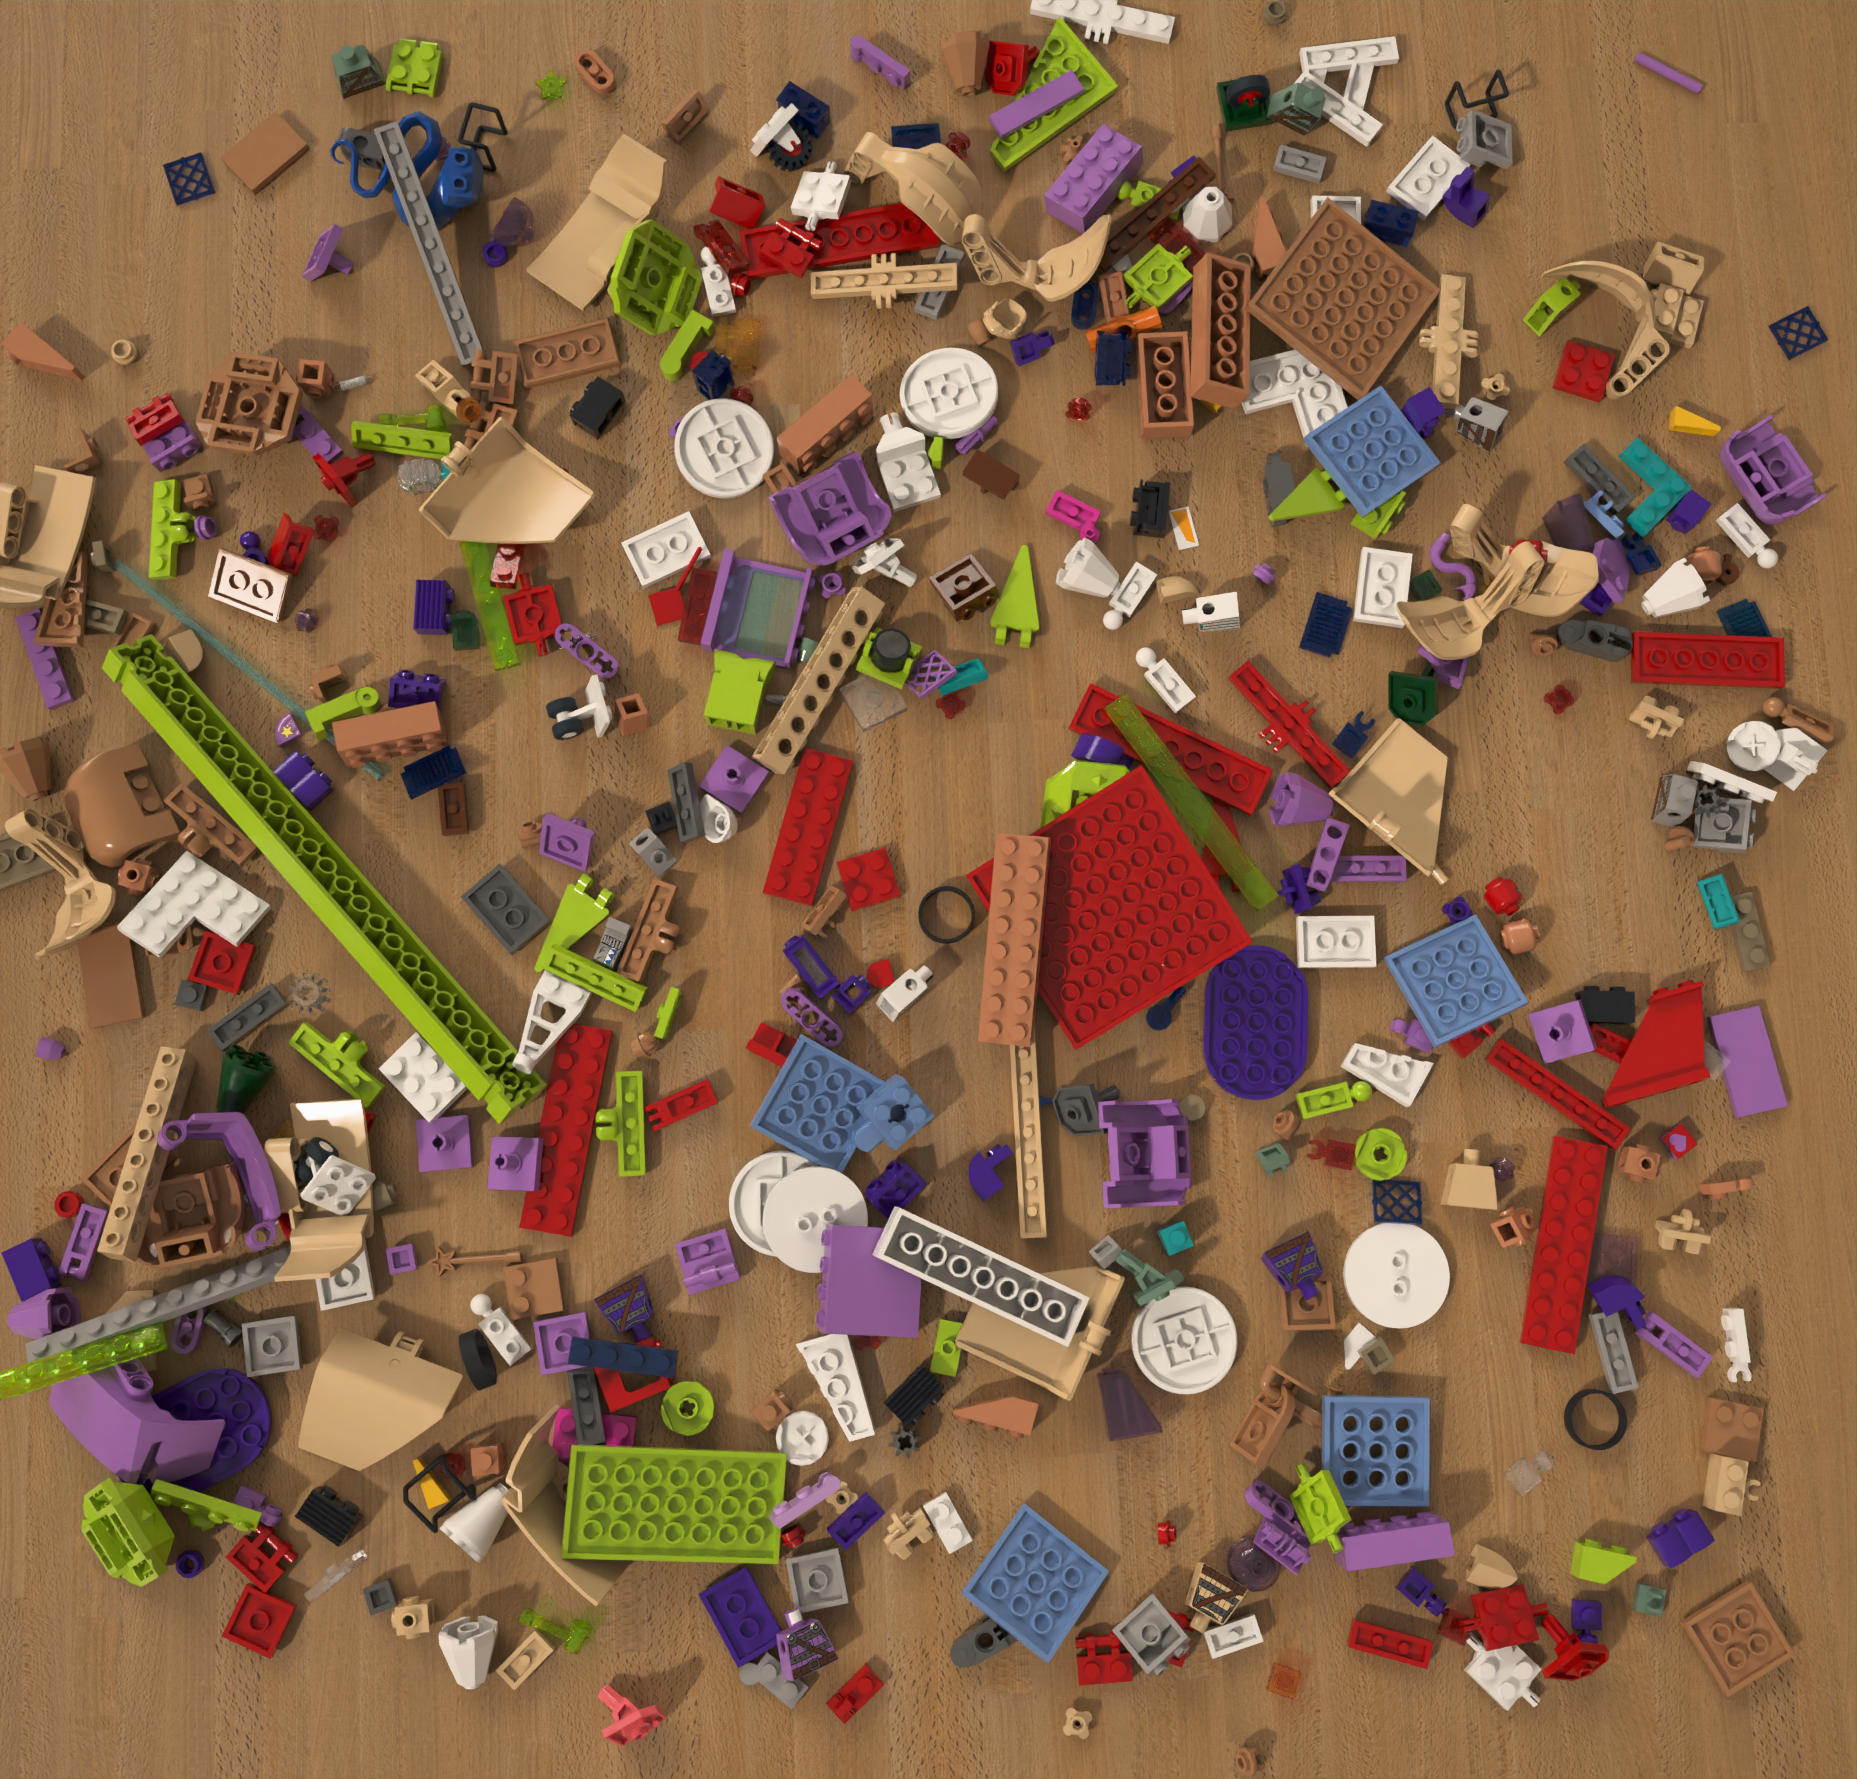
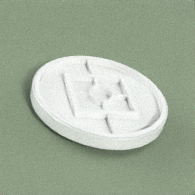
[900,348,998,439]
[674,398,774,499]
[729,1151,818,1257]
[762,1166,868,1273]
[1343,1222,1450,1328]
[1131,1286,1237,1394]

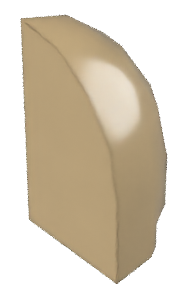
[1155,576,1199,604]
[163,629,203,674]
[1466,1544,1518,1589]

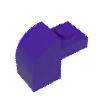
[1443,167,1490,228]
[1071,734,1134,769]
[968,1144,1013,1201]
[1587,1275,1647,1330]

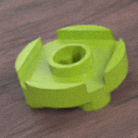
[1353,1128,1407,1181]
[661,1380,715,1436]

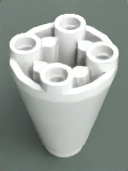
[439,1483,509,1563]

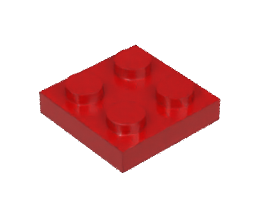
[1552,340,1615,403]
[837,848,900,912]
[187,931,257,995]
[222,1583,297,1659]

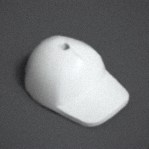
[699,794,738,843]

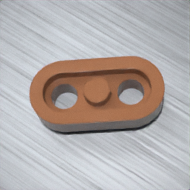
[574,49,615,94]

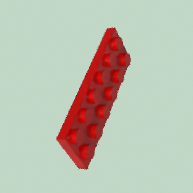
[1631,632,1785,689]
[763,748,853,907]

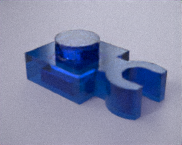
[1621,532,1662,576]
[1332,711,1375,758]

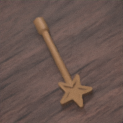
[1211,124,1234,201]
[426,1247,522,1277]

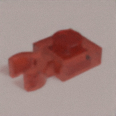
[1307,1139,1356,1171]

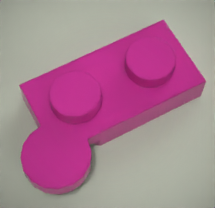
[1045,490,1101,544]

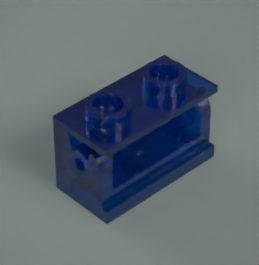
[776,81,831,140]
[1362,200,1419,247]
[1094,330,1132,386]
[692,349,735,400]

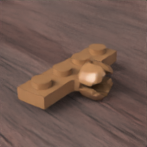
[163,783,259,867]
[616,879,683,984]

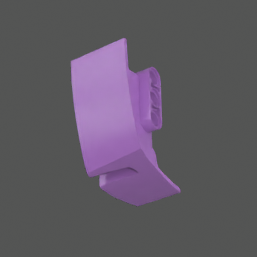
[49,1341,225,1484]

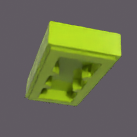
[654,987,683,1041]
[930,1318,963,1377]

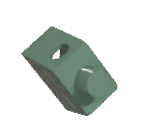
[331,45,386,99]
[1266,83,1326,136]

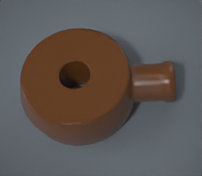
[1716,554,1739,585]

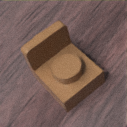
[182,474,217,511]
[750,1389,792,1432]

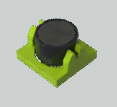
[856,627,922,690]

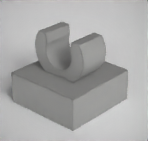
[1088,1235,1123,1271]

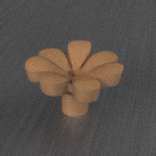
[1059,135,1087,165]

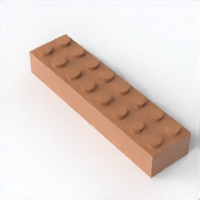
[978,833,1052,1047]

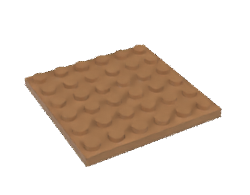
[1244,197,1441,400]

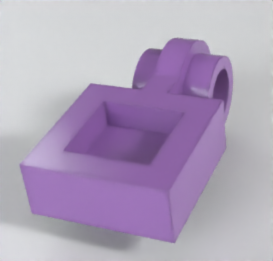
[232,1484,282,1527]

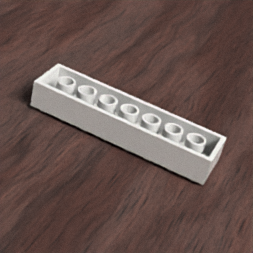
[872,1206,1090,1347]

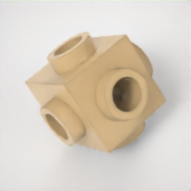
[391,1596,436,1639]

